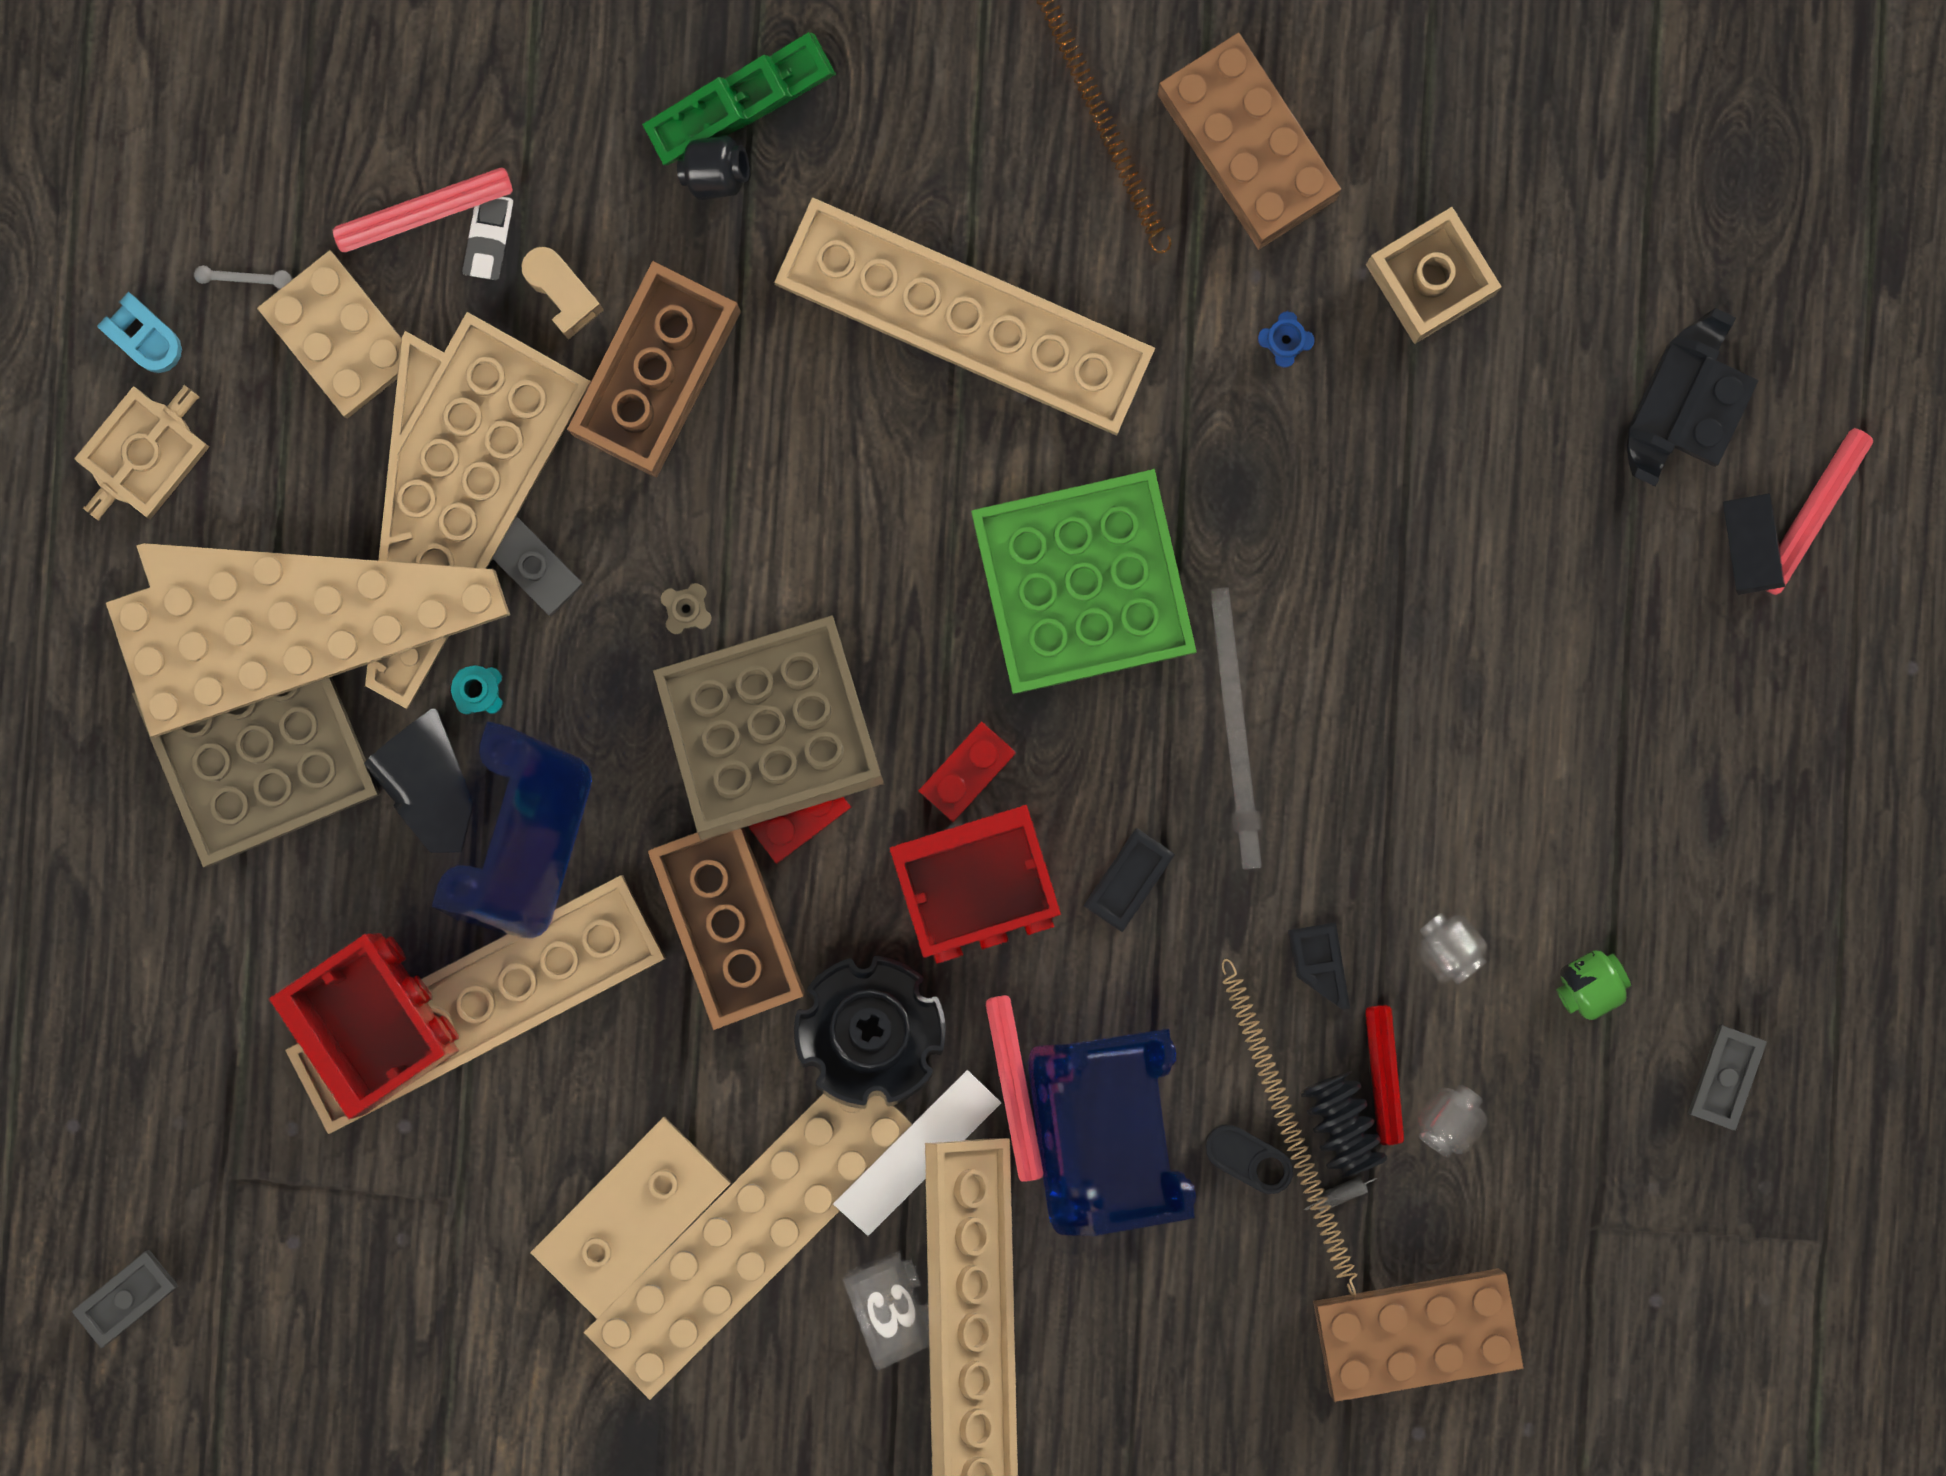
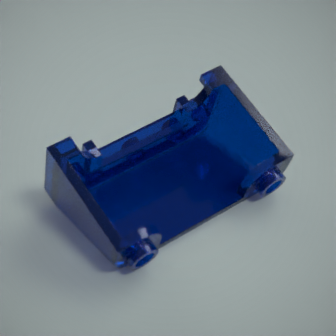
[432,721,592,939]
[1029,1029,1196,1236]

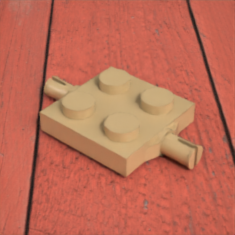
[74,385,209,521]

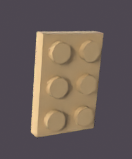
[257,250,402,419]

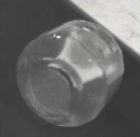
[1417,913,1487,985]
[1416,1085,1488,1158]

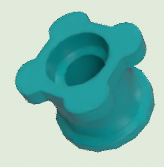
[451,666,503,715]

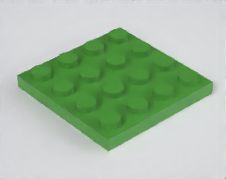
[971,469,1197,695]

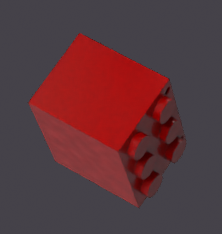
[889,805,1061,964]
[269,933,459,1120]

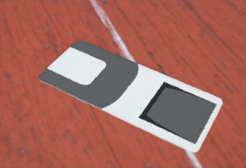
[462,197,513,280]

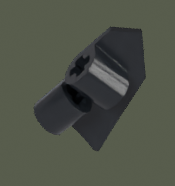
[364,709,474,853]

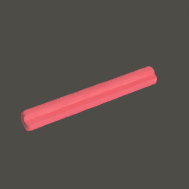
[333,168,513,253]
[1766,428,1873,595]
[986,995,1044,1182]

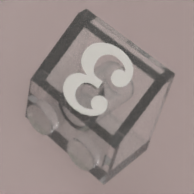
[843,1251,929,1370]

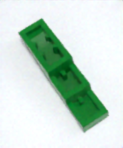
[642,32,836,166]

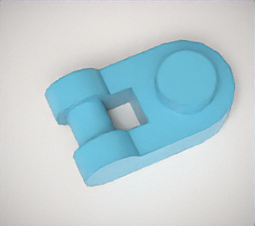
[97,292,182,373]

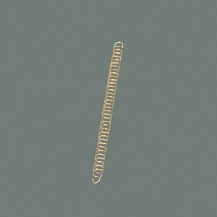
[1222,959,1357,1297]

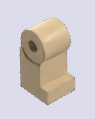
[522,247,604,340]

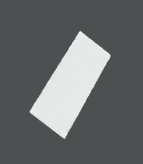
[833,1070,1001,1236]

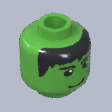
[1556,950,1631,1020]

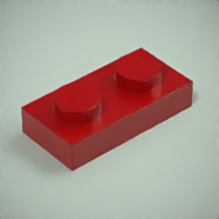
[918,721,1016,823]
[748,796,852,864]

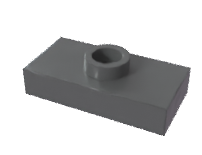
[492,517,584,617]
[1687,1025,1767,1131]
[72,1250,179,1348]

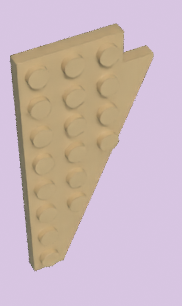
[365,312,591,709]
[106,543,510,737]

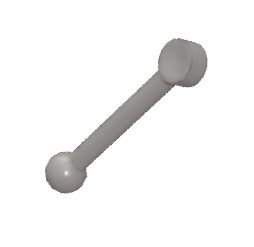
[194,265,292,290]

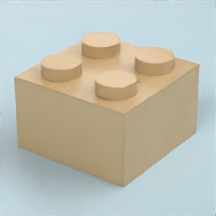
[1366,207,1501,344]

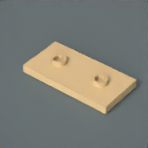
[530,1116,732,1319]

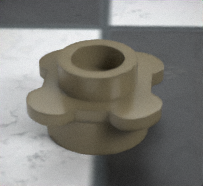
[661,583,712,634]

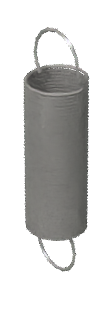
[1304,1176,1377,1212]

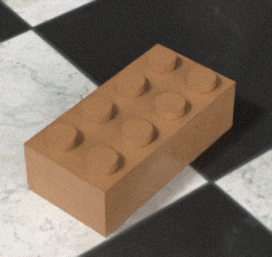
[1157,32,1342,250]
[567,261,741,478]
[648,827,806,1030]
[1313,1268,1524,1402]

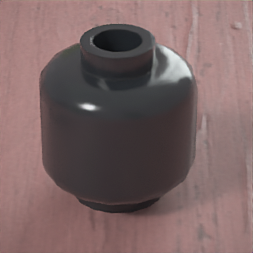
[677,136,750,200]

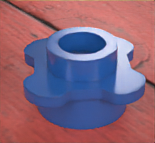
[1258,311,1314,368]

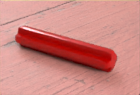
[1365,1005,1404,1145]

